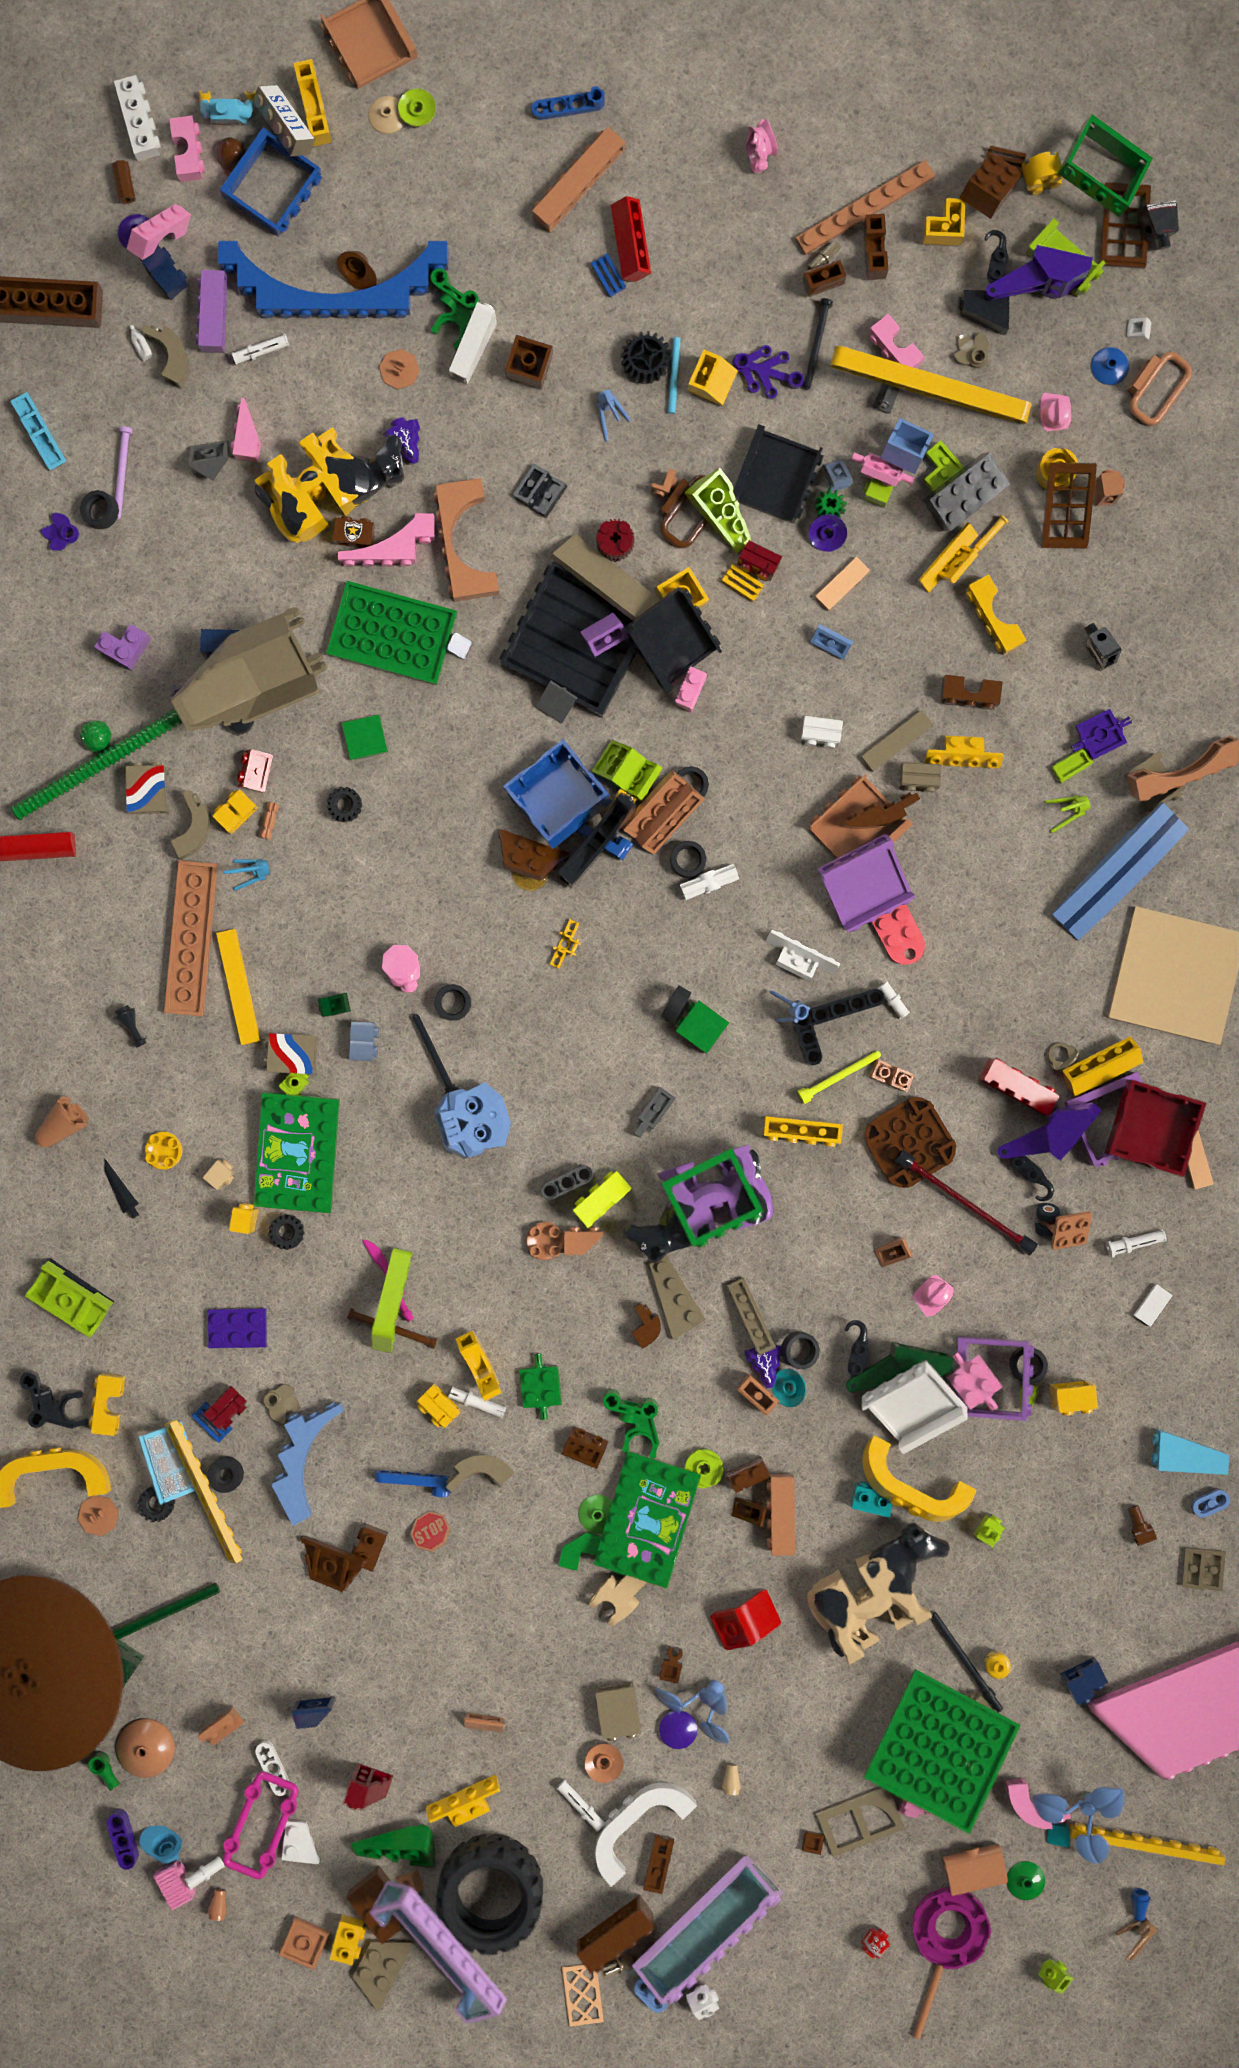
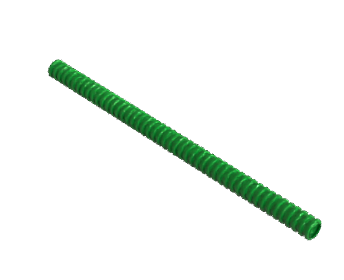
[11,710,182,821]

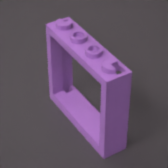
[1064,1072,1142,1168]
[957,1336,1034,1421]

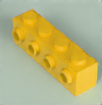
[1062,1036,1144,1097]
[762,1116,843,1147]

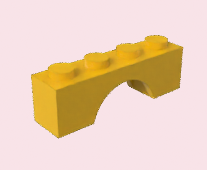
[294,59,332,146]
[966,574,1027,655]

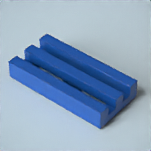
[591,253,626,297]
[192,1402,233,1443]

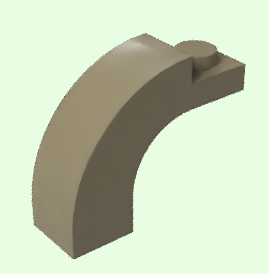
[141,324,189,389]
[171,790,211,860]
[445,1455,514,1494]

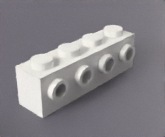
[114,75,161,161]

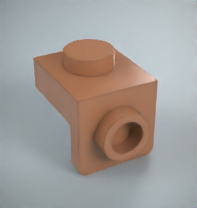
[651,468,678,498]

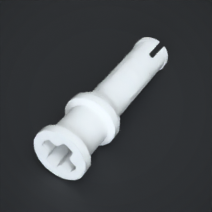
[1106,1229,1166,1258]

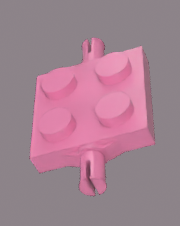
[851,452,914,487]
[947,1353,1003,1411]

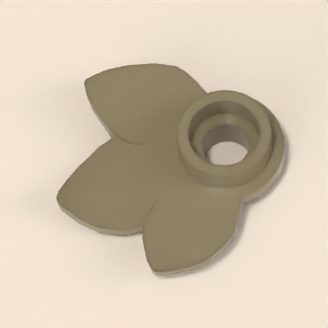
[954,332,989,368]
[263,1385,300,1424]

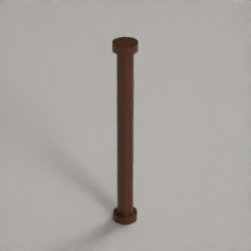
[347,1308,438,1349]

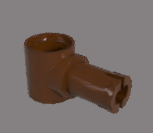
[1128,1505,1157,1547]

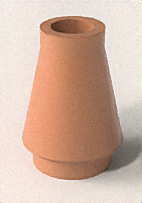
[207,1889,227,1921]

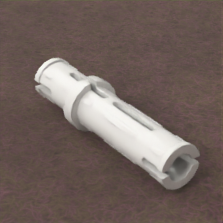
[232,334,290,365]
[448,1386,506,1418]
[556,1780,605,1832]

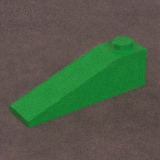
[351,1824,435,1867]

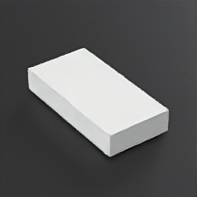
[1134,1284,1173,1327]

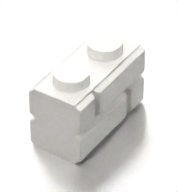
[801,716,843,748]

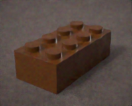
[577,1895,654,1975]

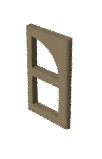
[816,1787,905,1857]

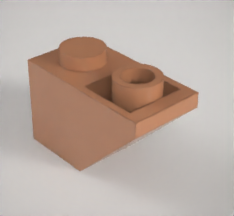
[564,1227,603,1255]

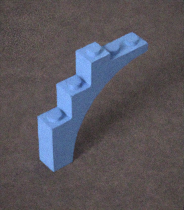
[271,1402,345,1526]

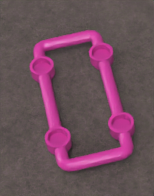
[223,1771,299,1879]

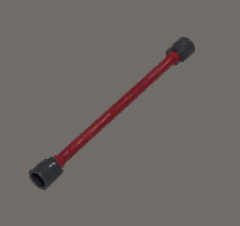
[894,1149,1038,1256]

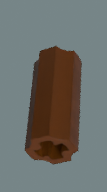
[112,160,136,204]

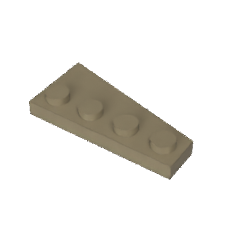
[649,1255,706,1340]

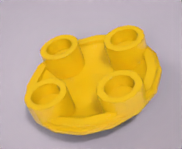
[145,1132,182,1170]

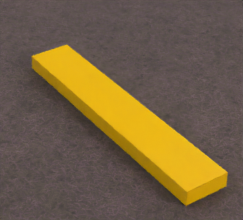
[216,929,261,1045]

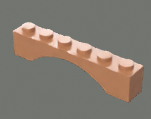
[1127,735,1239,801]

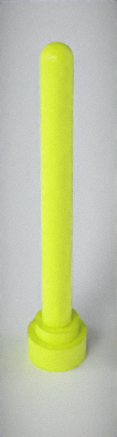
[797,1051,881,1105]

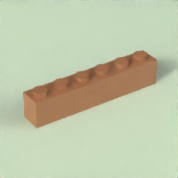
[532,127,625,232]

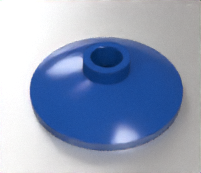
[1091,347,1129,385]

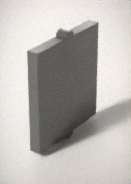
[536,681,577,723]

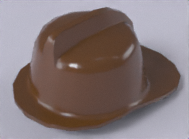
[336,250,377,290]

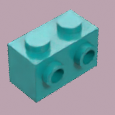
[850,1481,893,1518]

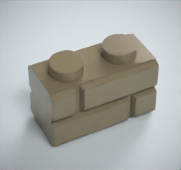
[900,762,941,793]

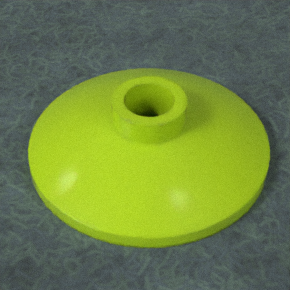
[398,88,436,127]

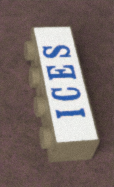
[253,85,315,156]

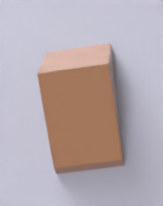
[874,1237,912,1267]

